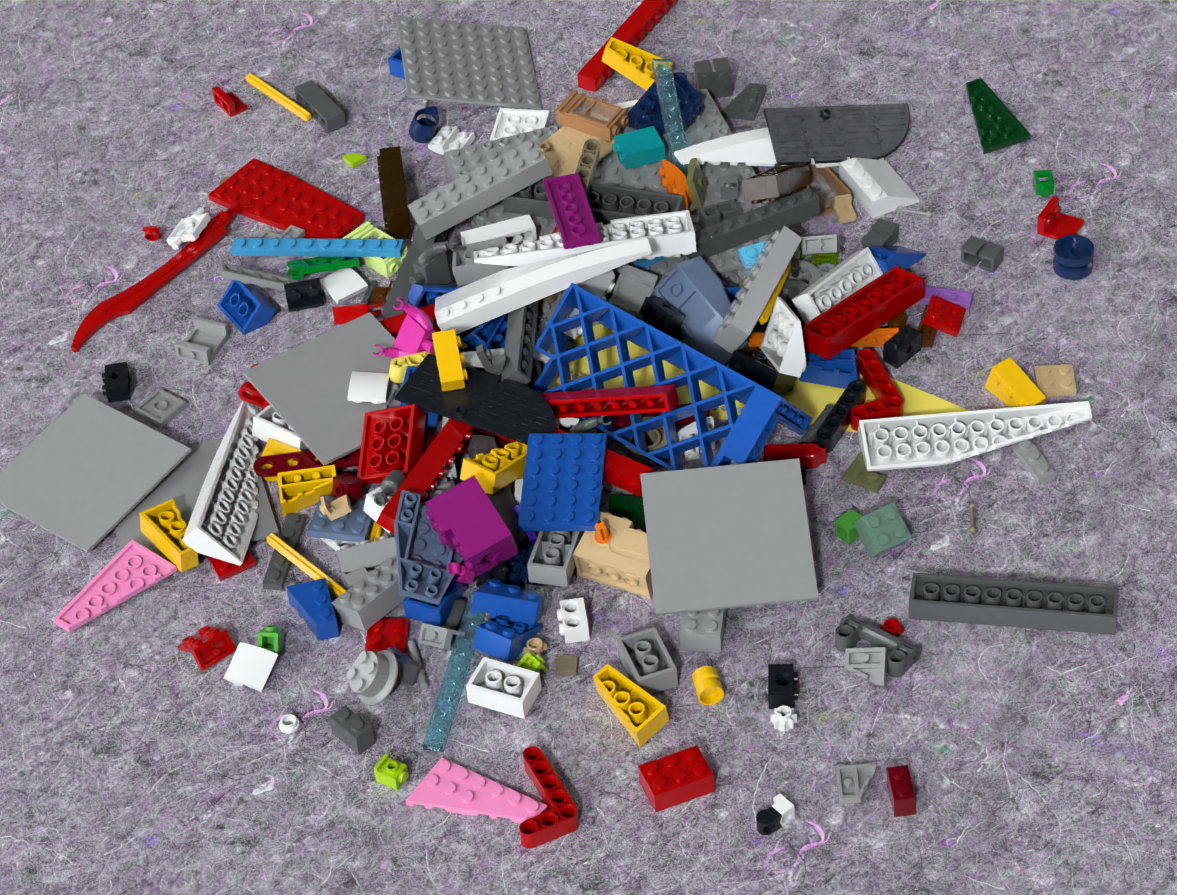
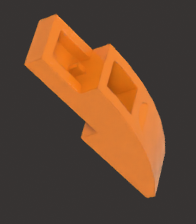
[659,159,692,210]

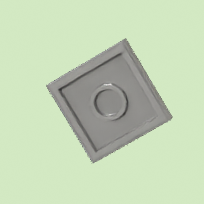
[134,388,187,428]

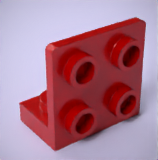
[1037,196,1085,240]
[177,625,236,671]

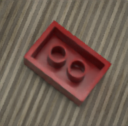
[638,745,715,812]

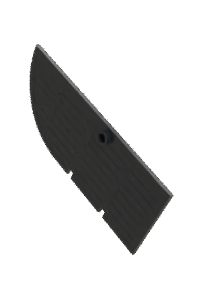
[763,103,910,165]
[394,353,556,445]

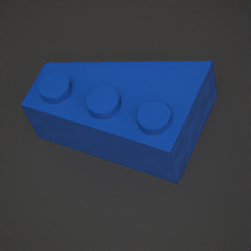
[462,313,508,351]
[799,349,857,389]
[286,578,339,641]
[471,579,545,625]

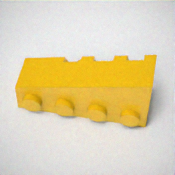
[602,37,673,91]
[460,441,527,495]
[139,499,199,573]
[593,664,669,747]

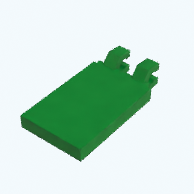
[286,257,360,279]

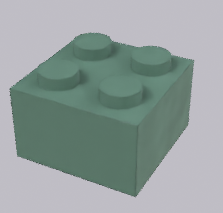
[853,502,912,559]

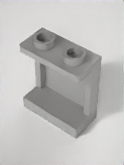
[608,264,658,321]
[174,317,229,365]

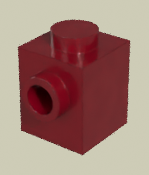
[332,473,363,501]

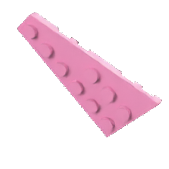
[53,540,178,633]
[406,758,548,823]

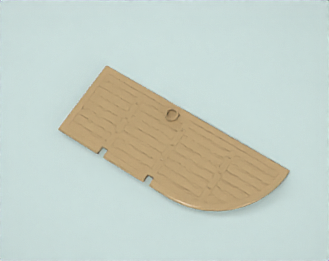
[539,98,622,177]

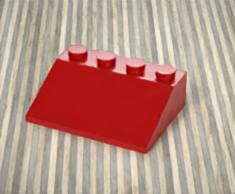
[357,404,426,484]

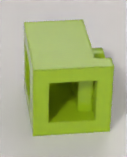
[374,753,409,790]

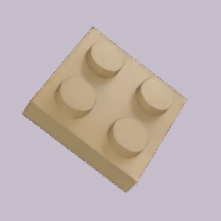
[1034,364,1076,397]

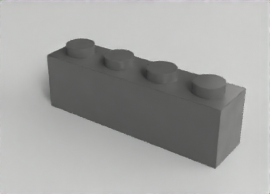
[294,80,346,133]

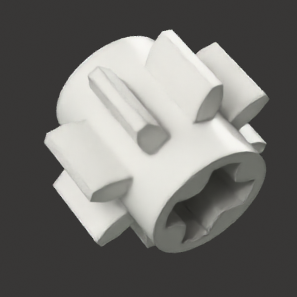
[771,705,797,732]

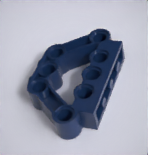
[628,72,703,135]

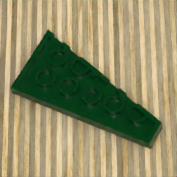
[966,78,1030,155]

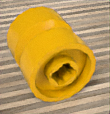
[691,666,724,705]

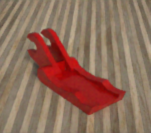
[332,302,386,325]

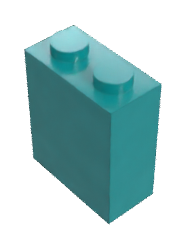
[612,126,666,170]

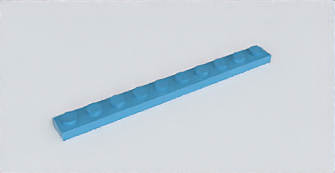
[230,238,405,257]

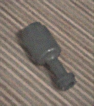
[374,470,406,506]

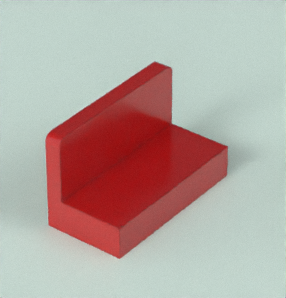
[212,86,247,117]

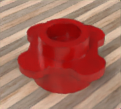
[143,226,162,241]
[880,619,904,636]

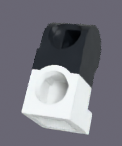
[756,794,795,835]

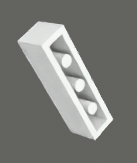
[460,214,537,245]

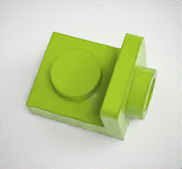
[516,652,548,673]

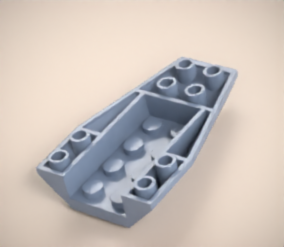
[652,256,748,366]
[394,490,463,605]

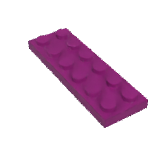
[543,173,601,249]

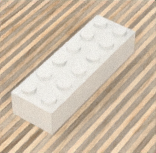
[791,247,883,324]

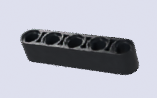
[816,380,866,454]

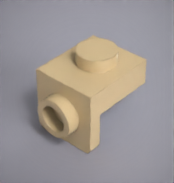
[833,194,857,223]
[319,494,352,521]

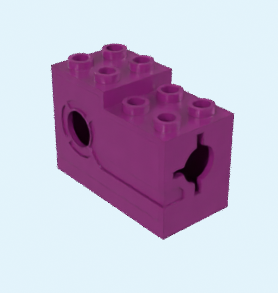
[425,475,518,577]

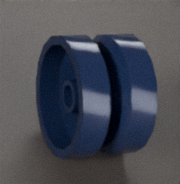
[1053,235,1094,280]

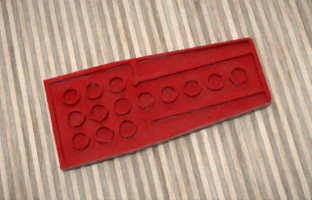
[208,158,365,239]

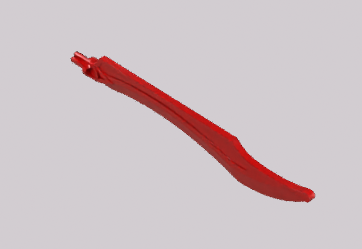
[71,203,242,352]

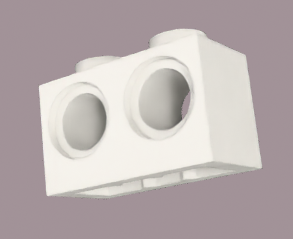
[556,597,590,644]

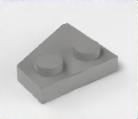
[844,647,888,688]
[835,763,877,804]

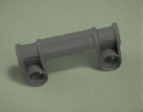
[835,614,922,677]

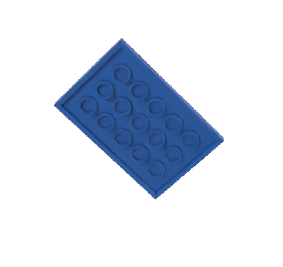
[518,433,607,531]

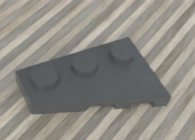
[721,83,767,121]

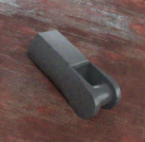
[447,600,467,635]

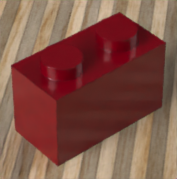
[887,765,916,817]

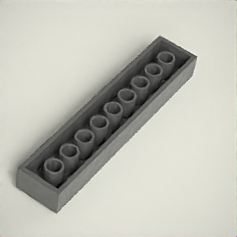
[502,176,685,225]
[381,225,456,319]
[909,573,1119,635]

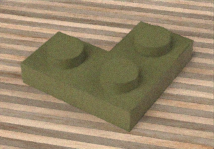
[842,452,886,493]

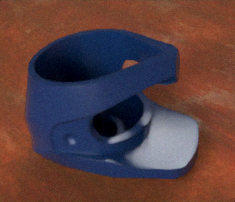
[409,106,439,143]

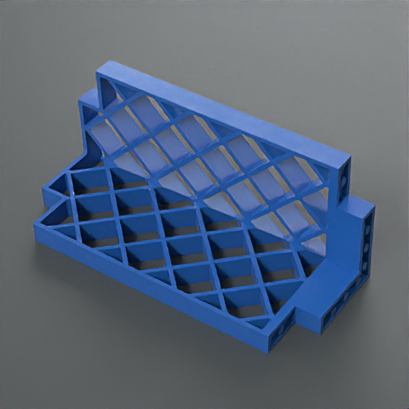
[533,283,813,471]

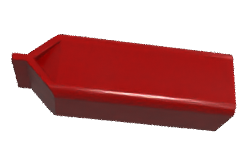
[763,443,826,469]

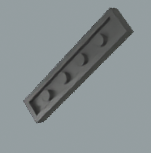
[262,514,306,591]

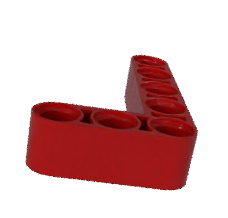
[850,348,903,431]
[519,746,579,849]

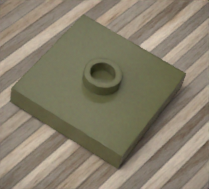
[686,158,707,208]

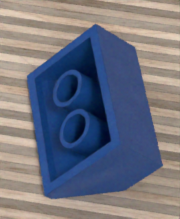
[217,280,277,335]
[408,283,463,308]

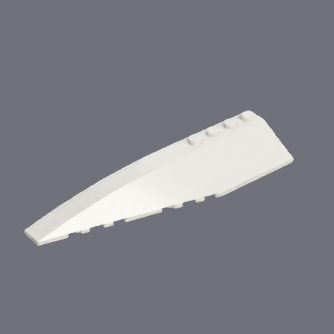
[674,127,884,168]
[473,210,697,266]
[434,238,652,334]
[182,400,259,566]
[858,401,1092,472]

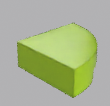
[343,153,367,168]

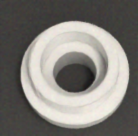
[279,714,300,734]

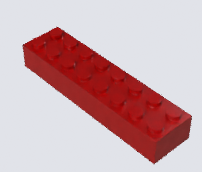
[801,266,925,360]

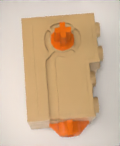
[573,511,653,599]

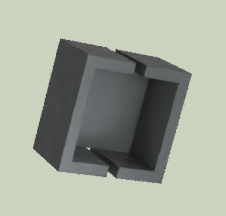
[694,57,733,99]

